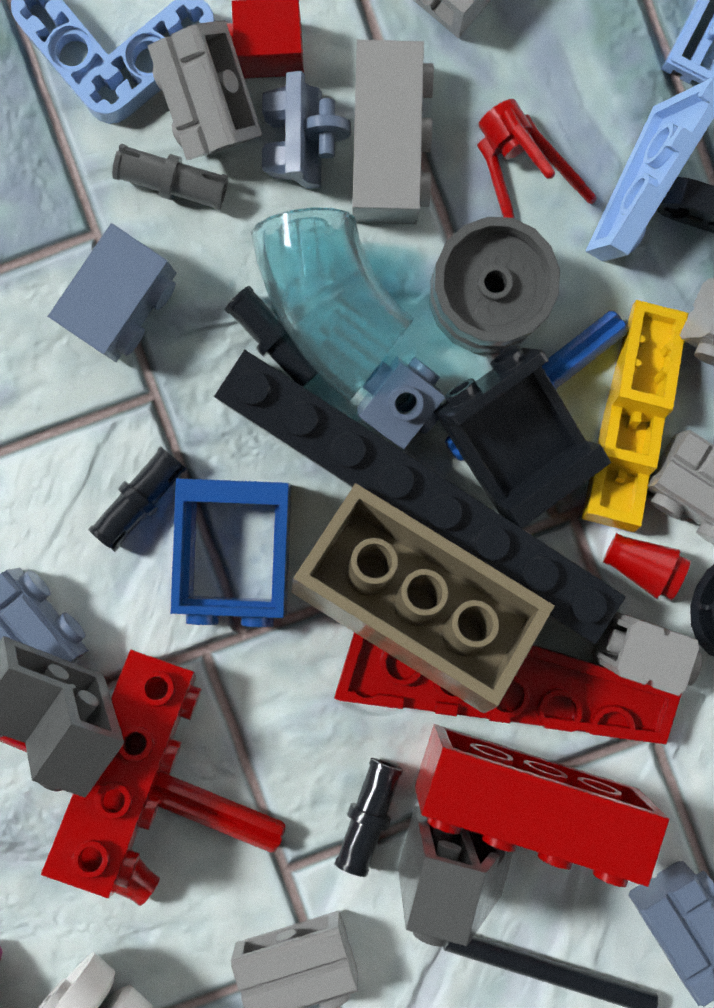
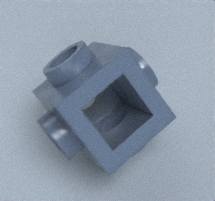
[357,356,444,450]

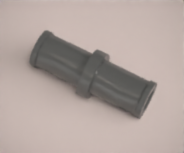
[112,144,228,210]

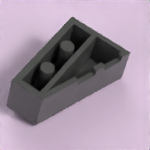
[398,805,513,947]

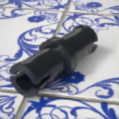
[224,286,326,387]
[88,446,187,552]
[334,758,403,877]

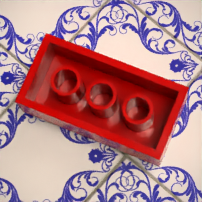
[415,724,670,887]

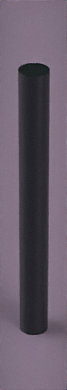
[443,936,658,1008]

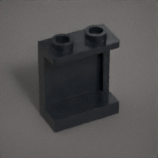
[434,346,611,529]

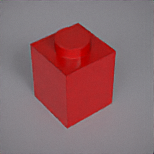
[227,0,304,79]

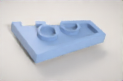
[585,77,714,262]

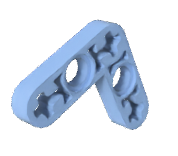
[11,0,215,124]

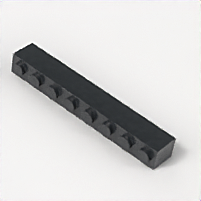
[214,349,626,644]

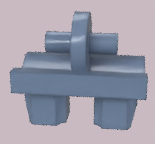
[262,71,351,189]

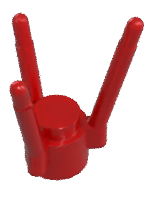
[477,99,597,219]

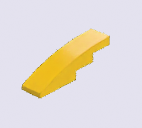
[582,300,688,532]

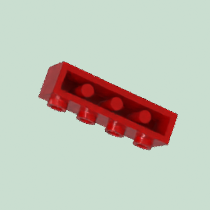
[41,649,202,898]

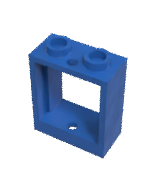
[170,478,292,627]

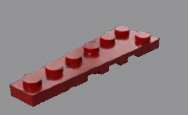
[334,632,682,745]

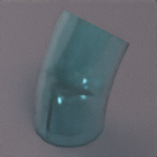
[251,207,414,403]

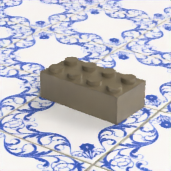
[291,483,555,713]

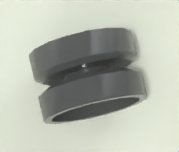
[429,217,560,354]

